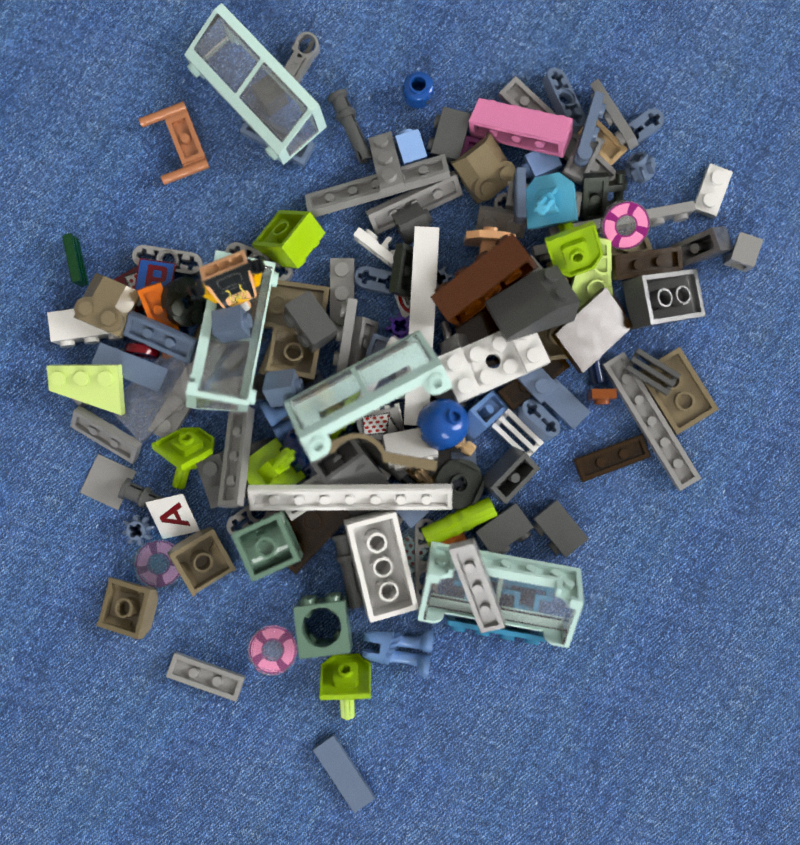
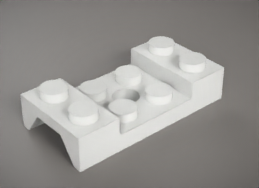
[438,331,551,404]

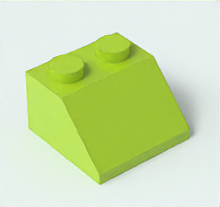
[251,210,325,269]

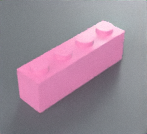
[469,98,573,158]

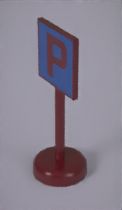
[124,258,176,359]

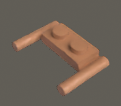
[138,101,210,185]

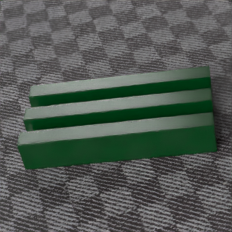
[62,233,89,287]

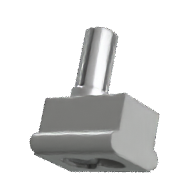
[439,321,470,355]

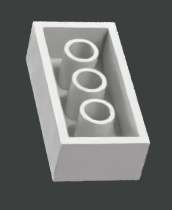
[343,510,419,623]

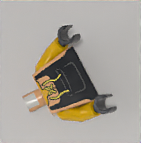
[186,249,266,311]

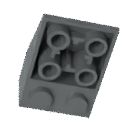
[310,438,390,517]

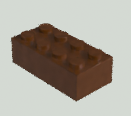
[430,233,538,327]

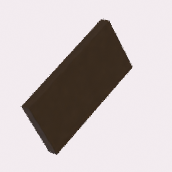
[286,510,351,575]

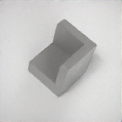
[723,232,763,272]

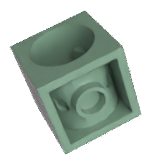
[231,511,304,582]
[293,592,353,659]

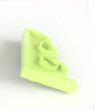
[571,237,613,307]
[47,364,126,415]

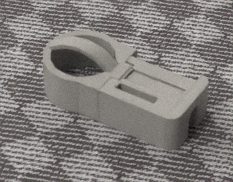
[284,32,320,83]

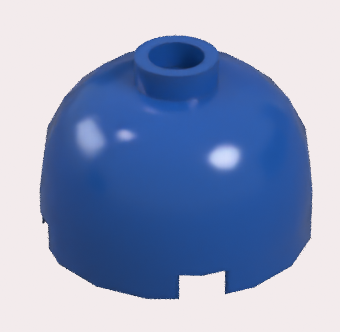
[417,398,469,450]

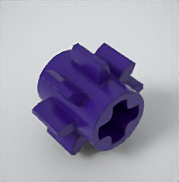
[385,312,410,339]

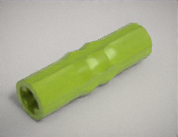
[420,497,497,548]

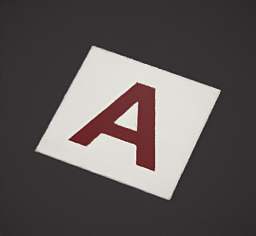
[145,494,200,539]

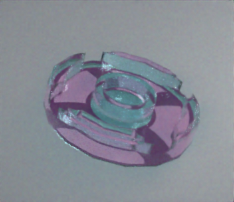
[133,539,180,589]

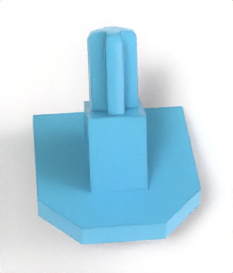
[526,172,578,230]

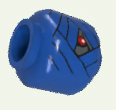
[403,71,434,109]

